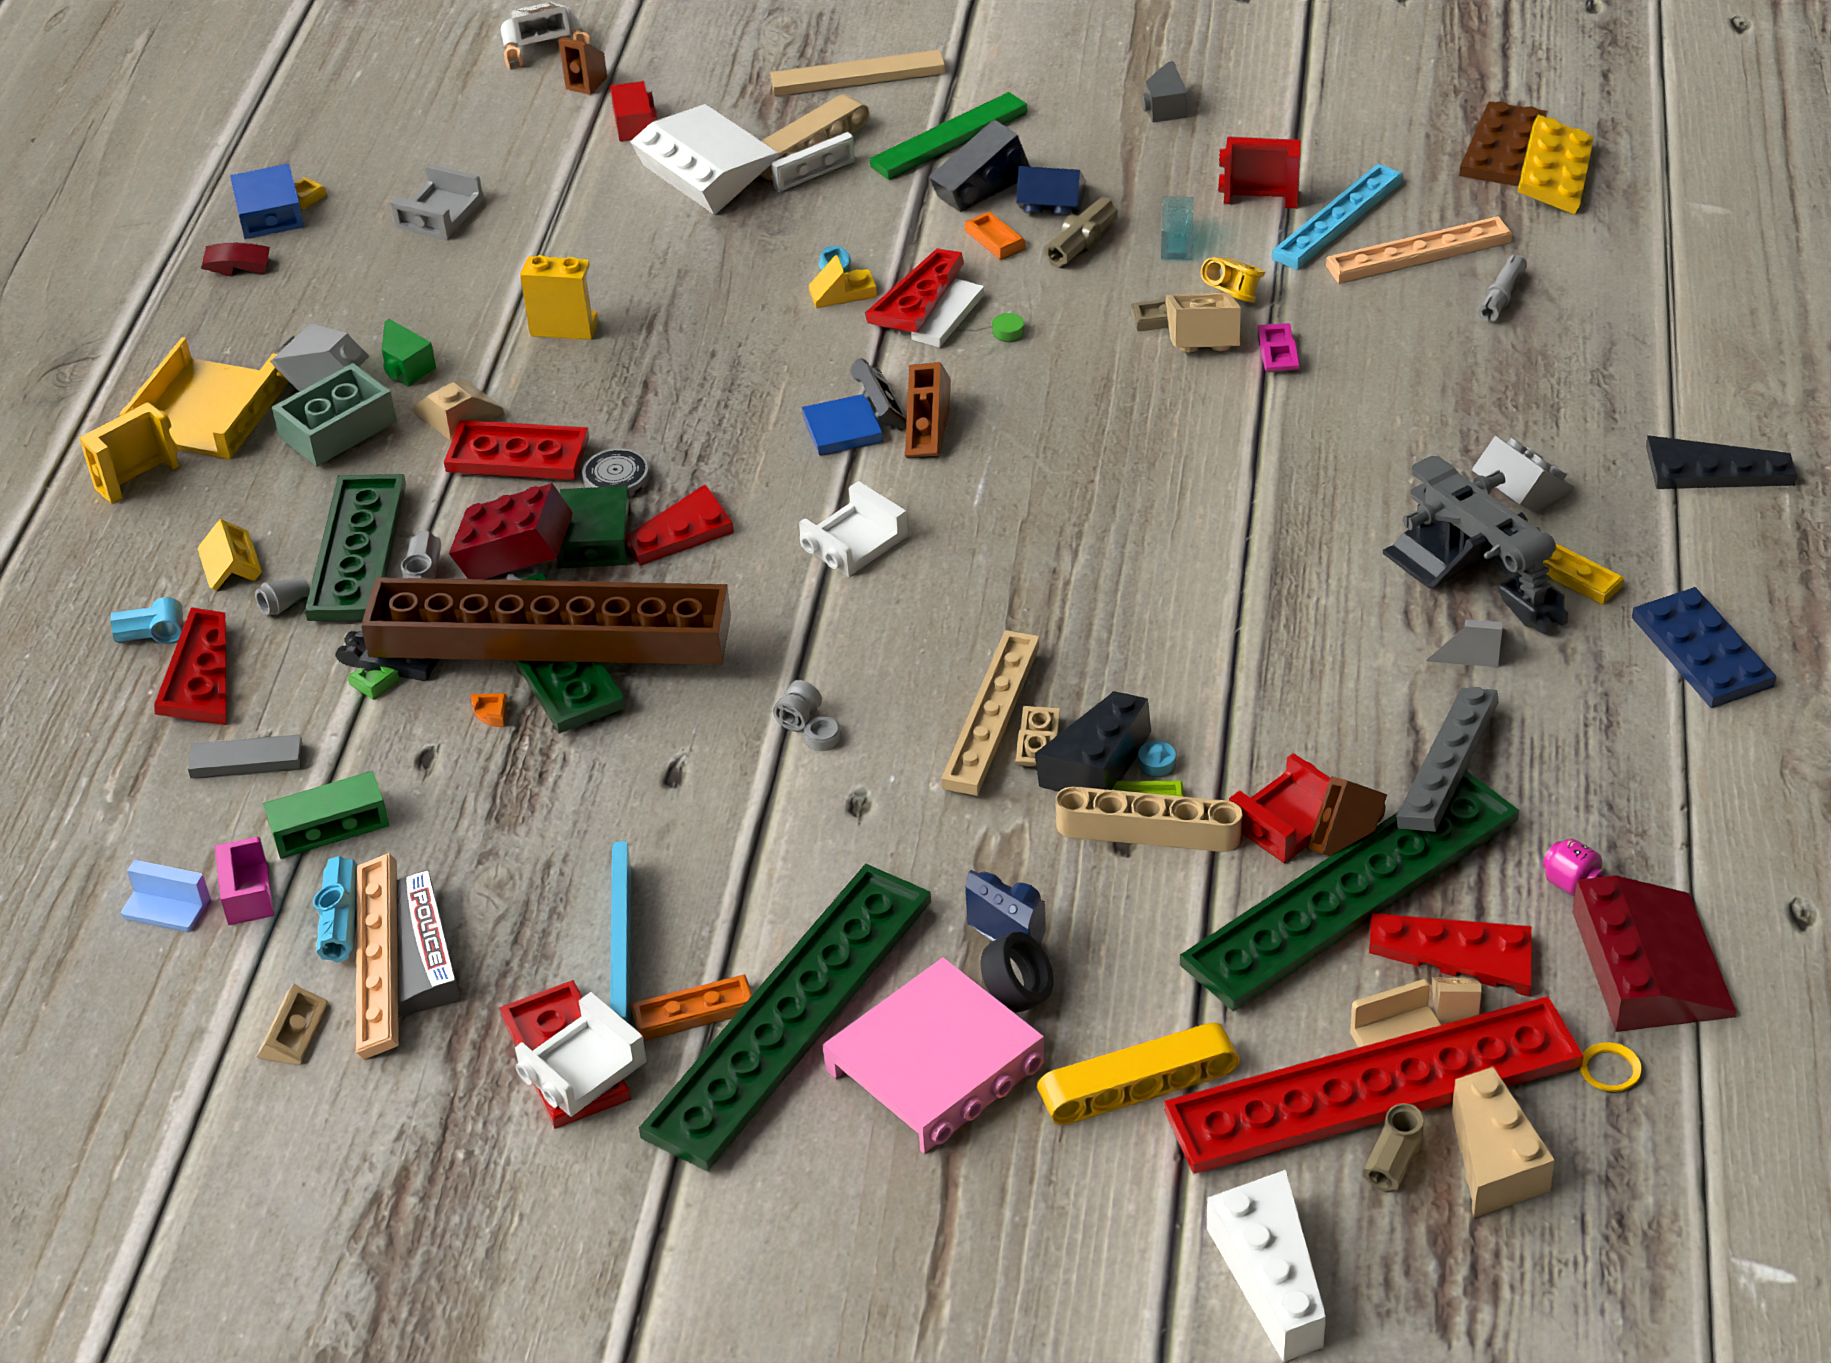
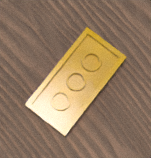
[1517,115,1594,214]

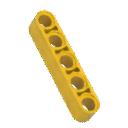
[1037,1022,1240,1125]

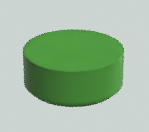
[992,313,1024,342]

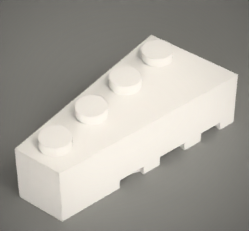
[1207,1170,1326,1363]

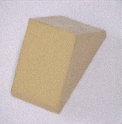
[1432,977,1481,1025]

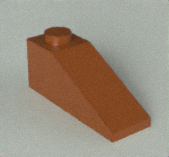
[905,362,951,458]

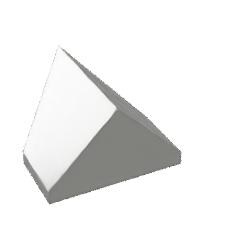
[1426,619,1503,667]

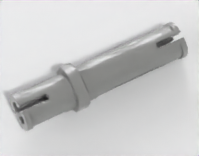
[1478,255,1527,321]

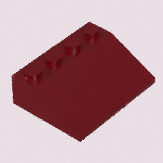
[1572,875,1737,1032]

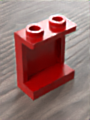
[1218,136,1301,209]
[1229,753,1330,864]

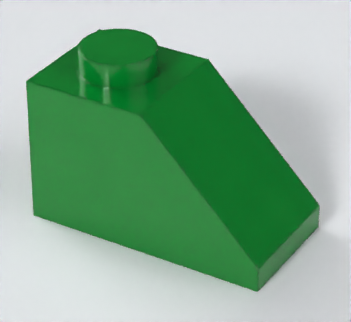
[381,319,436,387]

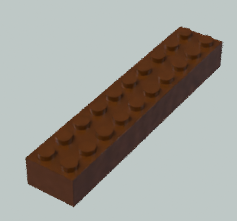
[361,577,731,665]

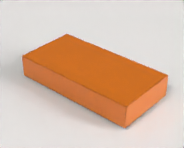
[965,211,1025,260]

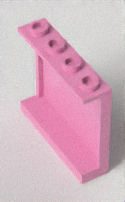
[823,957,1044,1154]

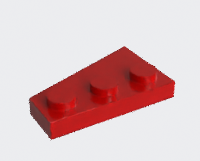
[626,484,734,566]

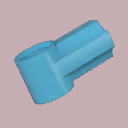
[110,597,183,644]

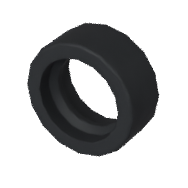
[980,931,1054,1013]

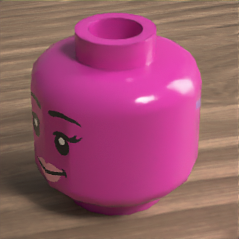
[1543,838,1604,896]

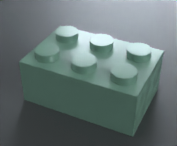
[272,363,397,467]

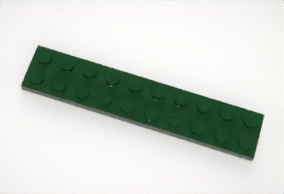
[1180,770,1519,1012]
[639,863,931,1172]

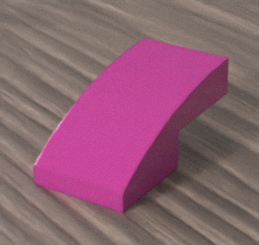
[1257,323,1299,372]

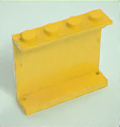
[119,337,289,459]

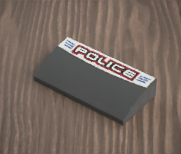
[397,870,460,1017]

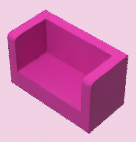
[214,837,274,926]

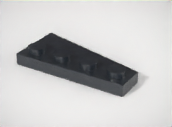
[1646,435,1797,489]

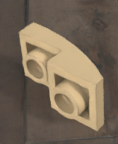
[1016,706,1060,766]

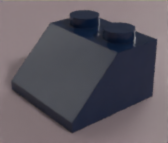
[1016,166,1086,216]

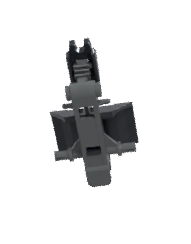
[1383,456,1568,635]

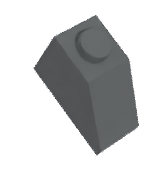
[1141,61,1187,122]

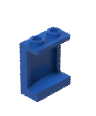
[230,164,304,239]

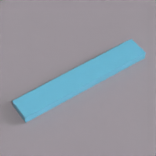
[1272,163,1403,270]
[610,841,631,1025]

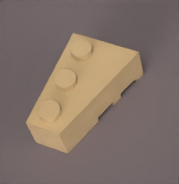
[1452,1067,1555,1218]

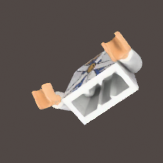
[501,2,590,69]

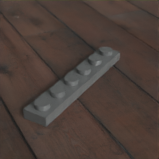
[1396,687,1499,832]

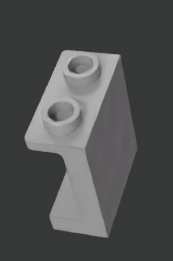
[391,164,484,240]

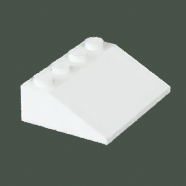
[630,104,779,215]

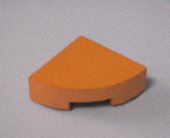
[471,693,508,727]

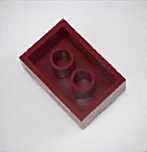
[449,483,573,579]

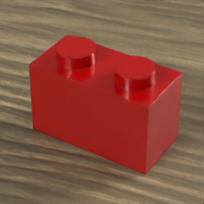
[610,81,658,142]

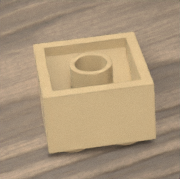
[1166,293,1241,352]

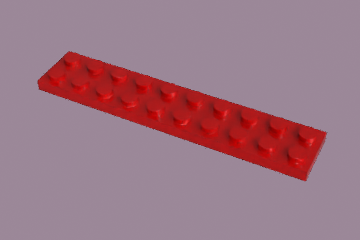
[1164,996,1584,1174]

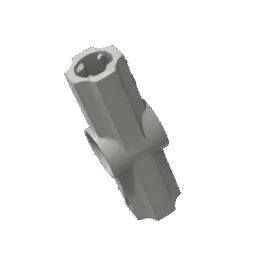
[401,531,441,579]

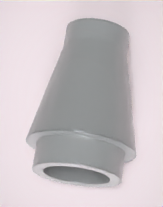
[255,576,310,616]

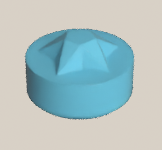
[818,246,851,273]
[1138,741,1176,776]

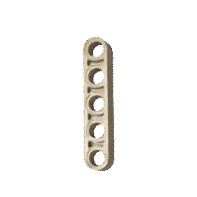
[759,94,870,181]
[1055,787,1242,852]

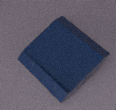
[965,870,1046,945]

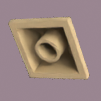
[413,379,504,442]

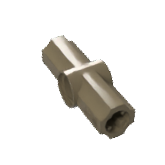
[1044,197,1118,268]

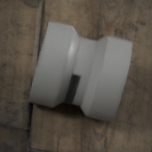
[773,680,822,731]

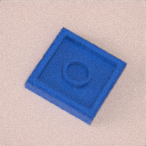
[802,394,883,455]

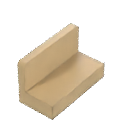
[1350,979,1441,1047]

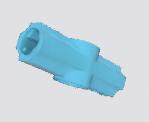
[313,856,358,963]

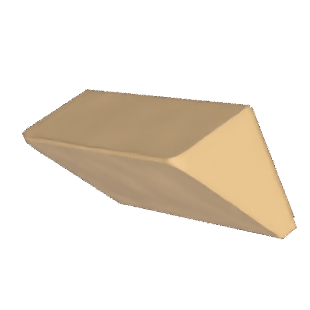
[256,984,329,1065]

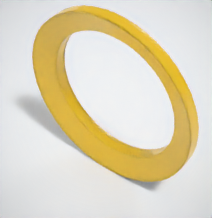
[1580,1042,1641,1092]

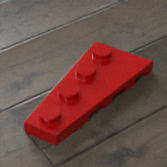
[865,248,964,333]
[154,607,226,725]
[1369,913,1532,997]

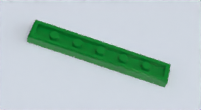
[870,92,1027,180]

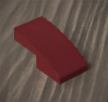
[201,243,270,276]

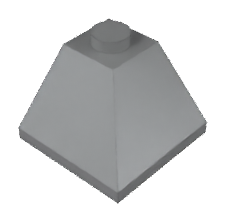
[270,323,370,392]

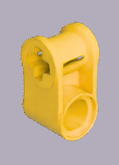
[1201,257,1265,303]

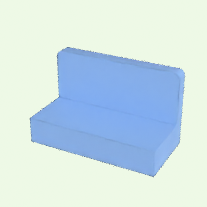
[121,860,211,932]

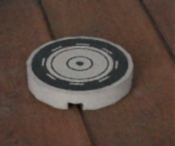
[582,448,650,497]

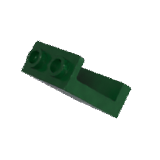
[557,486,631,568]

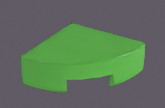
[347,667,399,700]

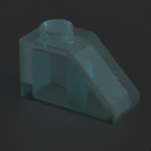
[1161,196,1194,260]

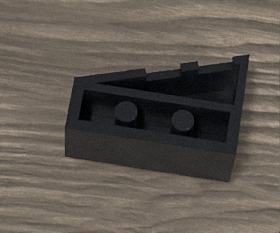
[929,119,1030,212]
[1035,691,1151,791]

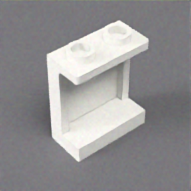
[799,481,908,577]
[515,992,647,1117]

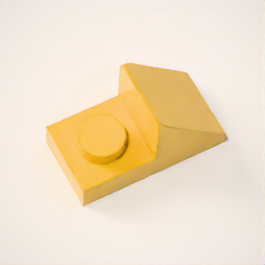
[809,255,877,308]

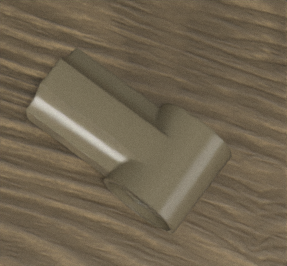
[1363,1103,1424,1192]

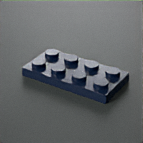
[1632,587,1776,708]

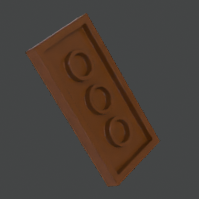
[1459,101,1548,186]

